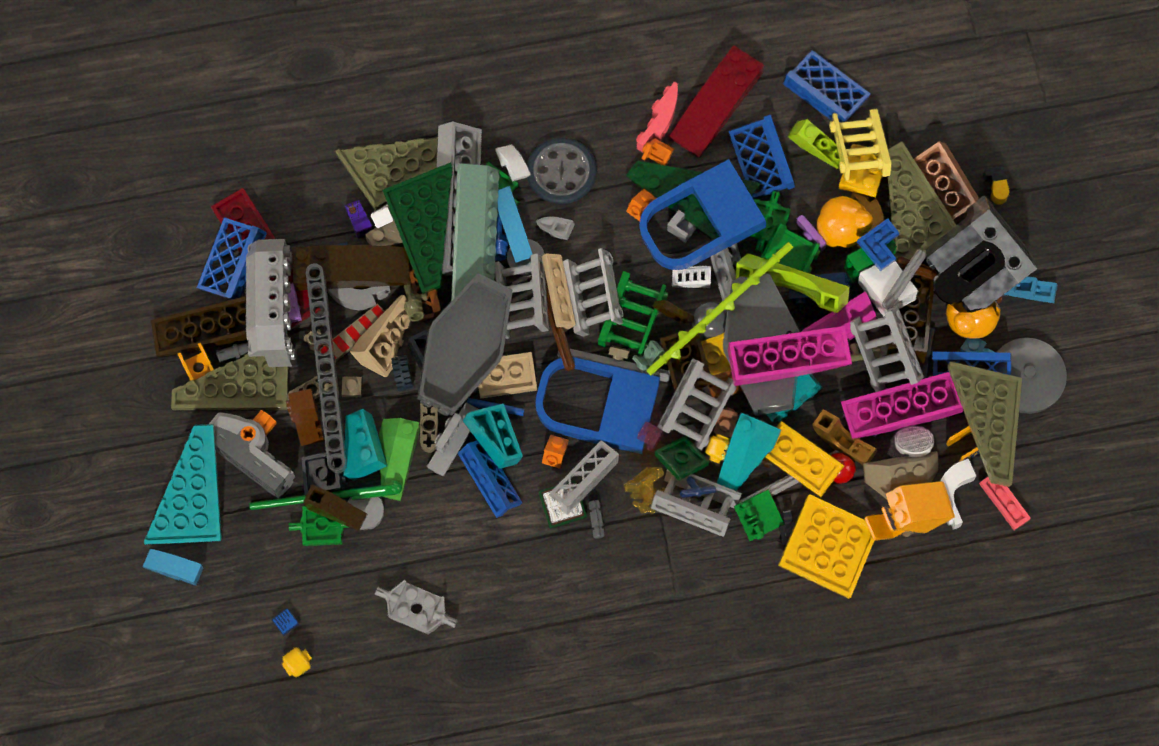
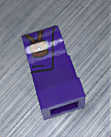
[345,200,373,239]

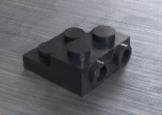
[301,452,349,495]

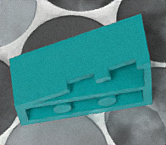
[766,373,823,423]
[463,404,523,469]
[344,409,387,481]

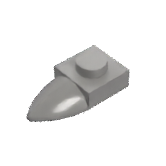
[536,217,575,240]

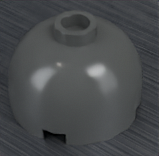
[692,302,727,340]

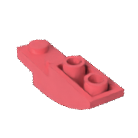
[636,82,678,153]

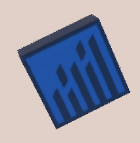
[272,608,300,636]

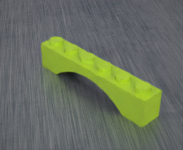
[736,253,849,313]

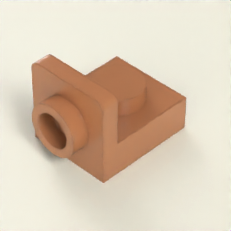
[713,408,738,439]

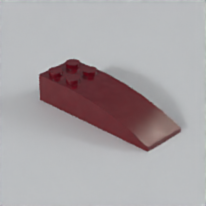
[669,45,764,158]

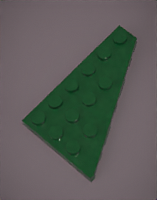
[626,161,760,241]
[382,162,453,294]

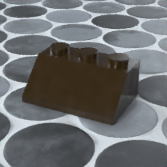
[660,330,711,391]

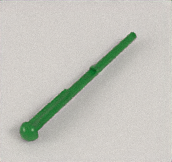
[249,480,402,510]

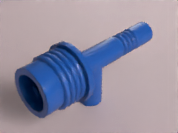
[495,213,508,261]

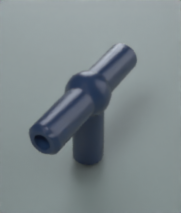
[680,476,716,498]

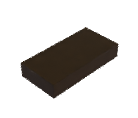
[653,300,694,324]

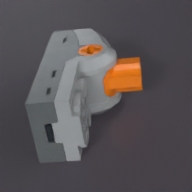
[209,410,295,499]

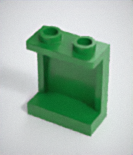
[761,223,820,274]

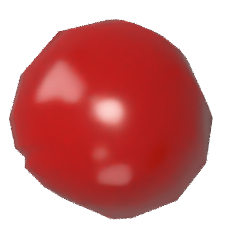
[831,453,856,484]

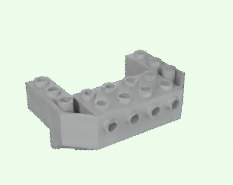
[246,239,295,367]

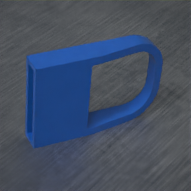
[640,159,766,270]
[536,357,660,454]

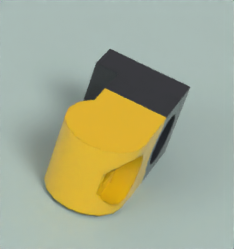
[983,166,1009,205]

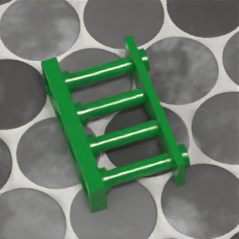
[598,271,668,356]

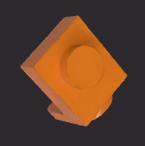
[642,138,674,166]
[627,189,657,221]
[542,435,569,468]

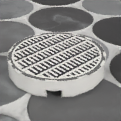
[895,426,934,457]

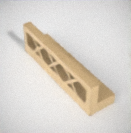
[542,253,576,332]

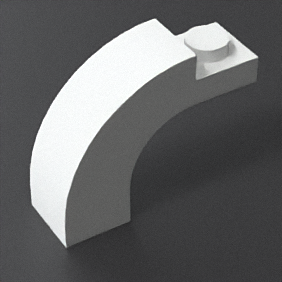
[941,459,976,529]

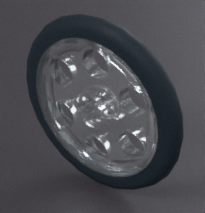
[527,138,597,204]

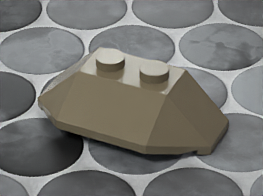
[863,451,939,500]

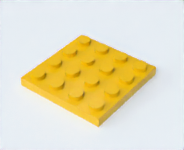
[778,494,874,599]

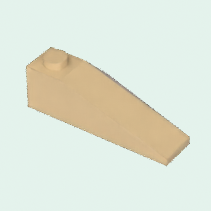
[350,295,410,377]

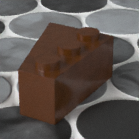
[286,389,324,446]

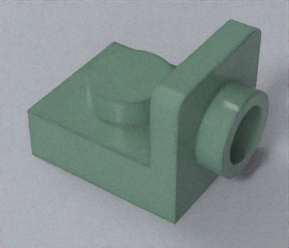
[632,340,665,371]

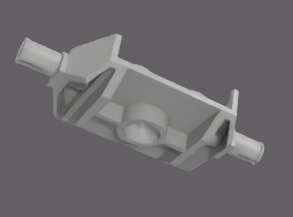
[375,580,458,634]

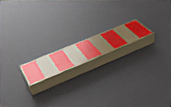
[319,304,385,366]

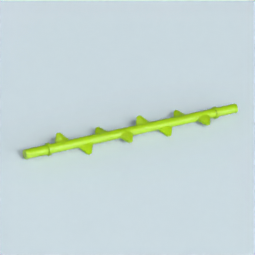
[646,242,793,376]

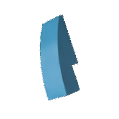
[143,549,203,586]

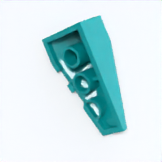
[717,413,781,491]

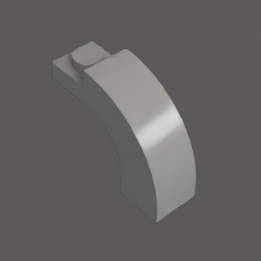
[327,286,391,310]

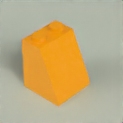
[886,481,955,533]

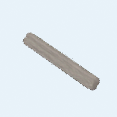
[882,249,926,310]

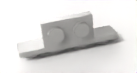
[427,403,479,476]

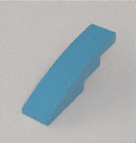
[497,186,533,263]
[1005,277,1057,303]

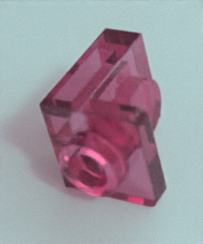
[637,422,663,452]

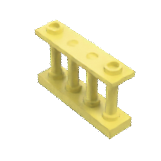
[829,109,891,181]

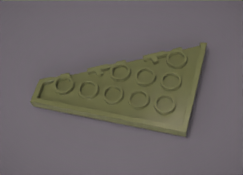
[171,336,289,410]
[948,362,1022,487]

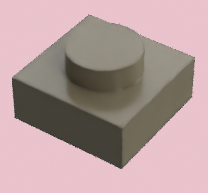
[609,345,630,361]
[342,377,362,397]

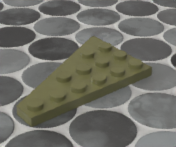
[335,137,438,210]
[888,142,956,260]

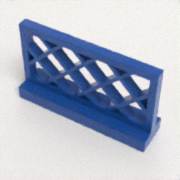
[783,50,870,122]
[729,115,795,200]
[197,218,267,300]

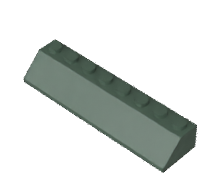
[451,163,499,302]

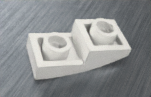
[495,145,531,181]

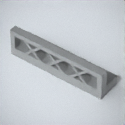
[710,243,741,311]
[550,440,619,515]

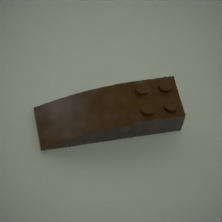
[292,245,410,291]
[886,255,936,364]
[151,296,248,357]

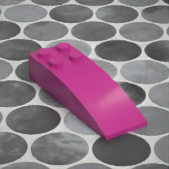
[728,326,852,386]
[841,372,963,439]

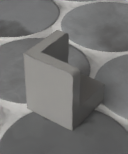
[667,210,696,243]

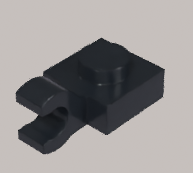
[779,510,796,546]

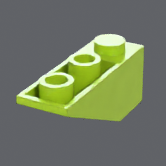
[788,119,841,169]

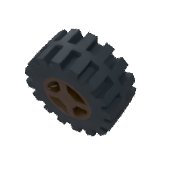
[391,355,413,392]

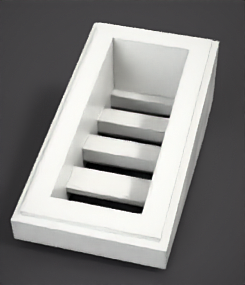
[371,205,393,228]
[672,266,711,288]

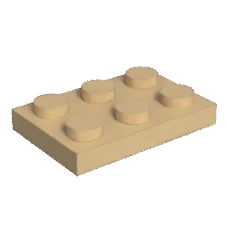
[479,352,537,398]

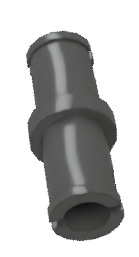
[216,342,248,362]

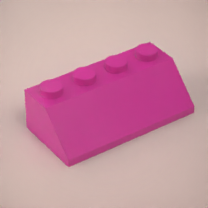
[801,292,876,340]

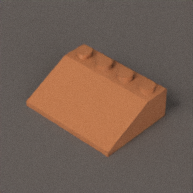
[914,141,979,223]

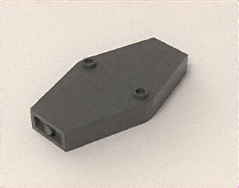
[417,273,513,416]
[723,273,799,416]

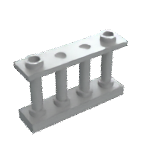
[563,248,623,337]
[494,254,549,339]
[850,306,924,392]
[657,359,737,450]
[651,469,742,537]

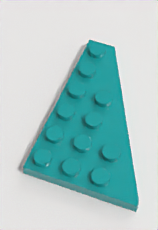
[144,424,221,544]

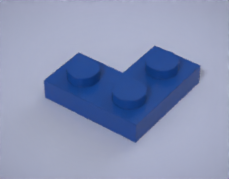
[857,219,899,271]

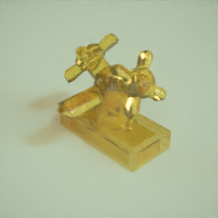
[624,467,666,514]

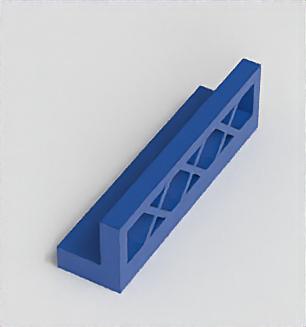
[932,352,1012,376]
[458,440,522,518]

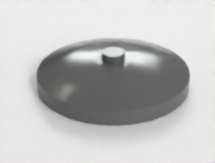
[990,338,1067,414]

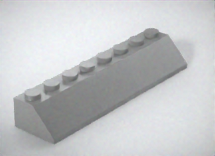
[437,122,482,276]

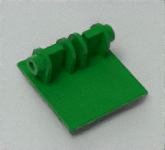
[734,489,784,541]

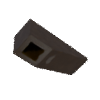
[303,484,368,531]

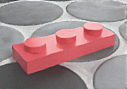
[979,477,1031,531]

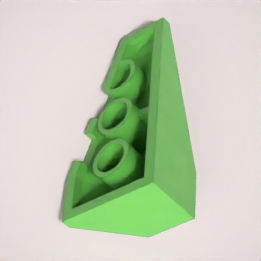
[379,418,420,501]

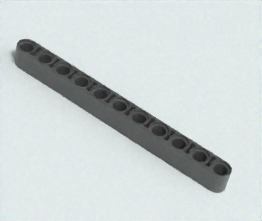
[306,263,347,473]

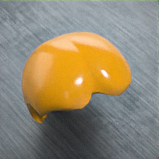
[817,196,873,248]
[946,301,1000,339]

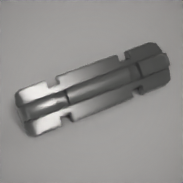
[589,500,605,538]

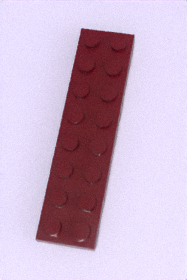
[211,188,321,328]

